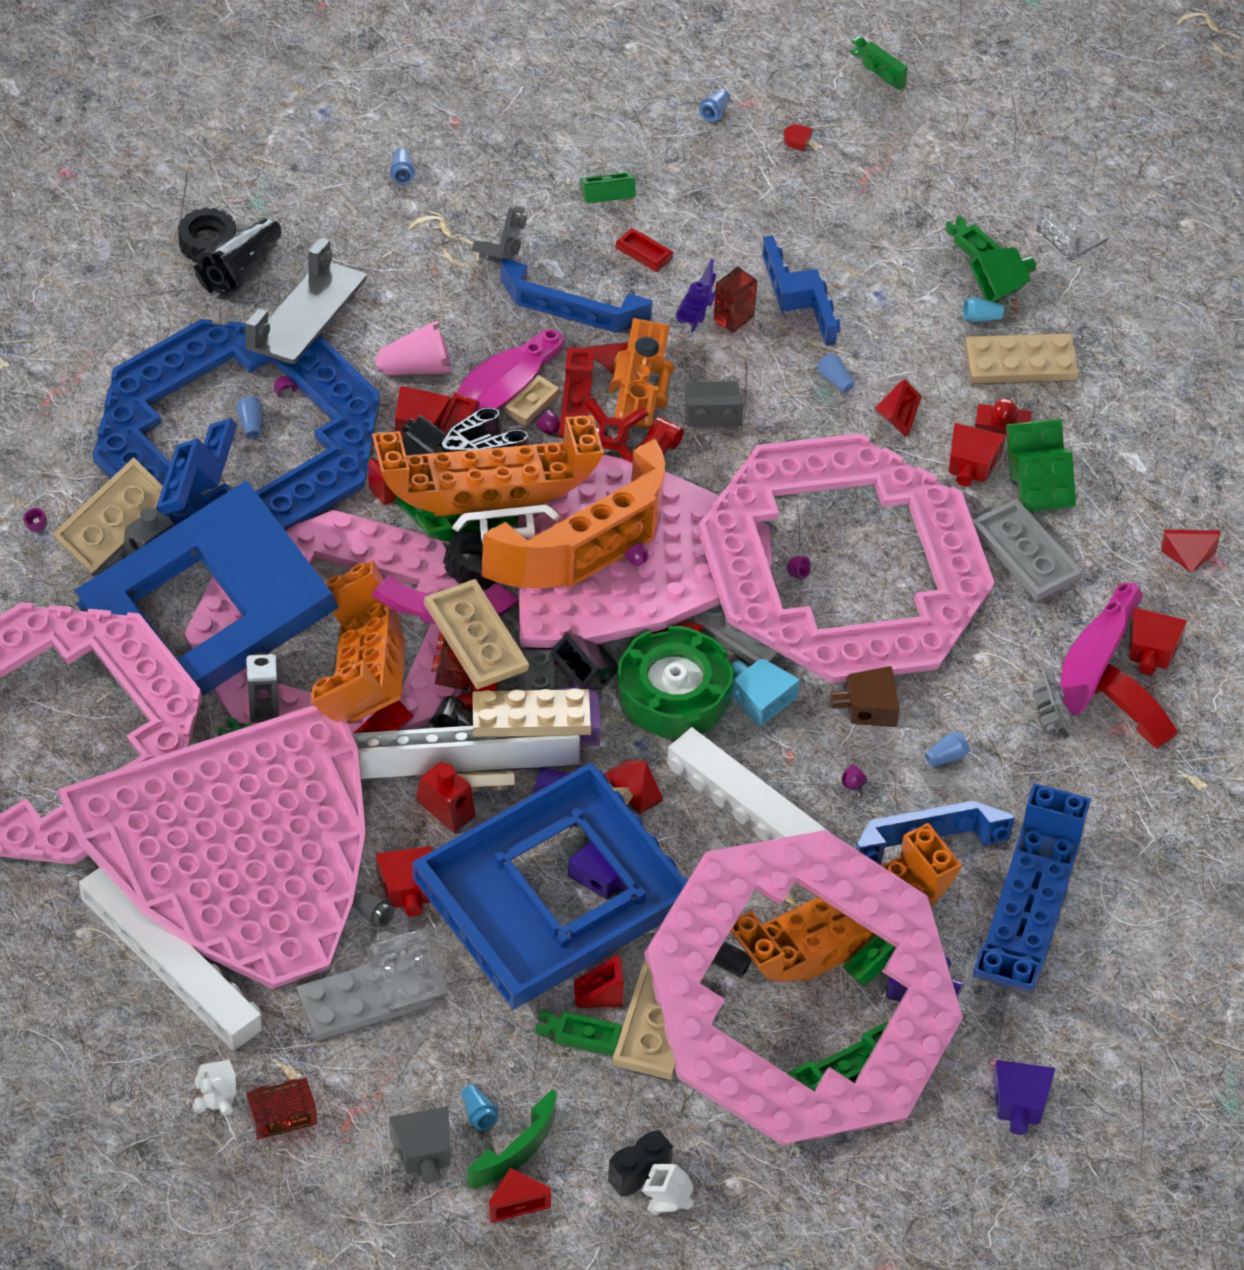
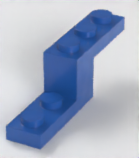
[762,236,841,346]
[156,418,237,515]

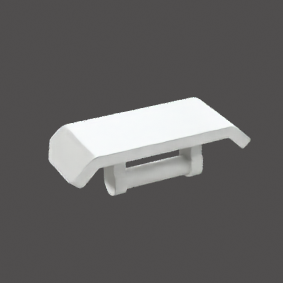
[452,505,562,545]

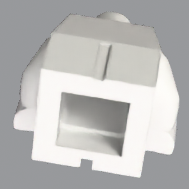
[193,1059,236,1116]
[642,1164,694,1215]

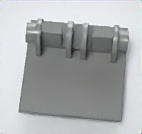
[1033,659,1072,735]

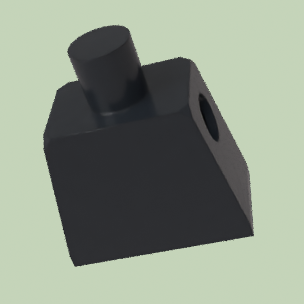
[550,632,618,690]

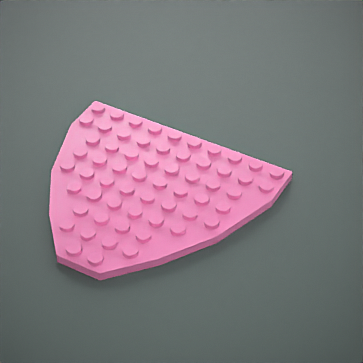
[518,455,772,648]
[58,705,366,989]

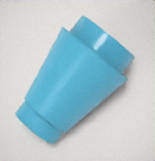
[963,296,1004,323]

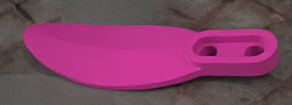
[456,329,564,411]
[1061,582,1143,715]

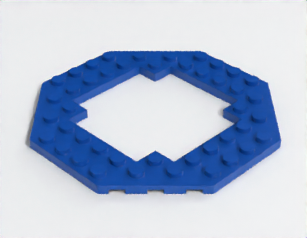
[93,319,380,531]

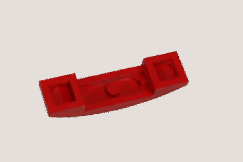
[559,347,594,438]
[1094,664,1178,749]

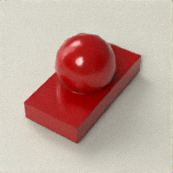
[975,399,1032,434]

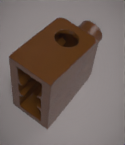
[830,666,899,727]

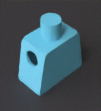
[731,659,800,727]

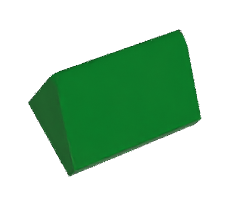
[579,172,636,203]

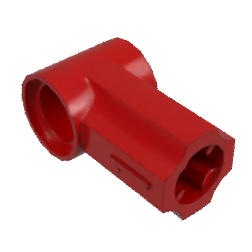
[636,416,684,455]

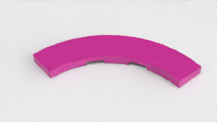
[372,575,518,624]

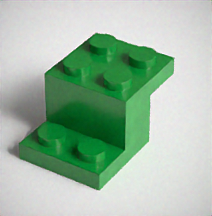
[1006,418,1076,512]

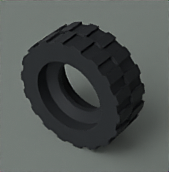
[178,208,236,263]
[443,530,497,589]

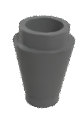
[352,889,395,927]

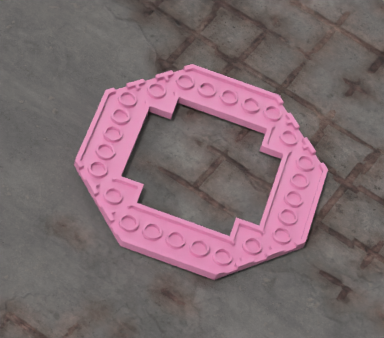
[698,433,995,684]
[185,510,470,734]
[0,602,202,864]
[644,830,963,1146]

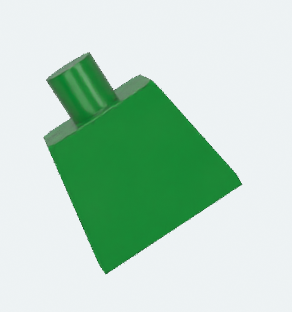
[968,247,1036,303]

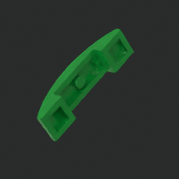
[415,511,518,541]
[786,1022,888,1091]
[467,1089,557,1188]

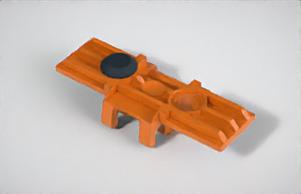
[609,318,674,428]

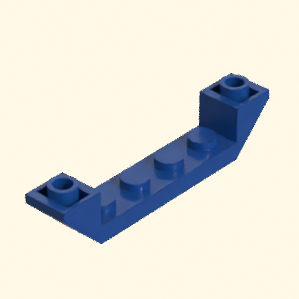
[501,259,653,333]
[856,801,1015,865]

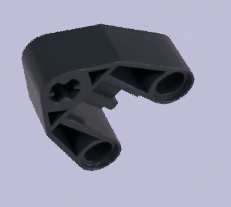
[442,408,529,452]

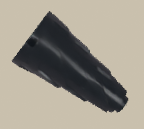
[194,218,281,299]

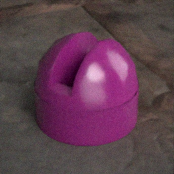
[274,376,297,398]
[536,410,560,434]
[23,508,47,533]
[624,542,649,566]
[786,556,811,579]
[841,764,867,790]

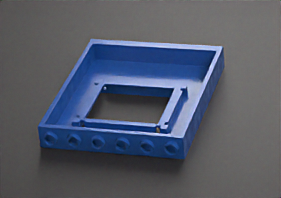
[75,480,339,696]
[412,762,688,1010]

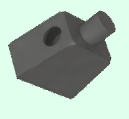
[122,508,175,559]
[246,652,279,722]
[389,1107,450,1184]

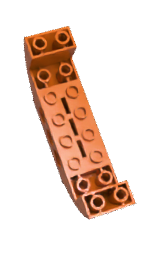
[372,415,604,516]
[482,439,665,589]
[311,560,406,723]
[731,823,962,982]

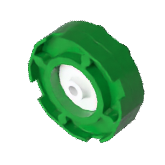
[617,626,733,738]

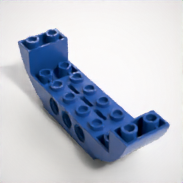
[973,783,1091,994]

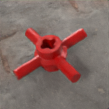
[585,397,649,463]

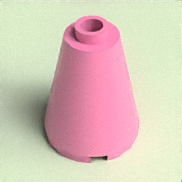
[375,320,452,376]

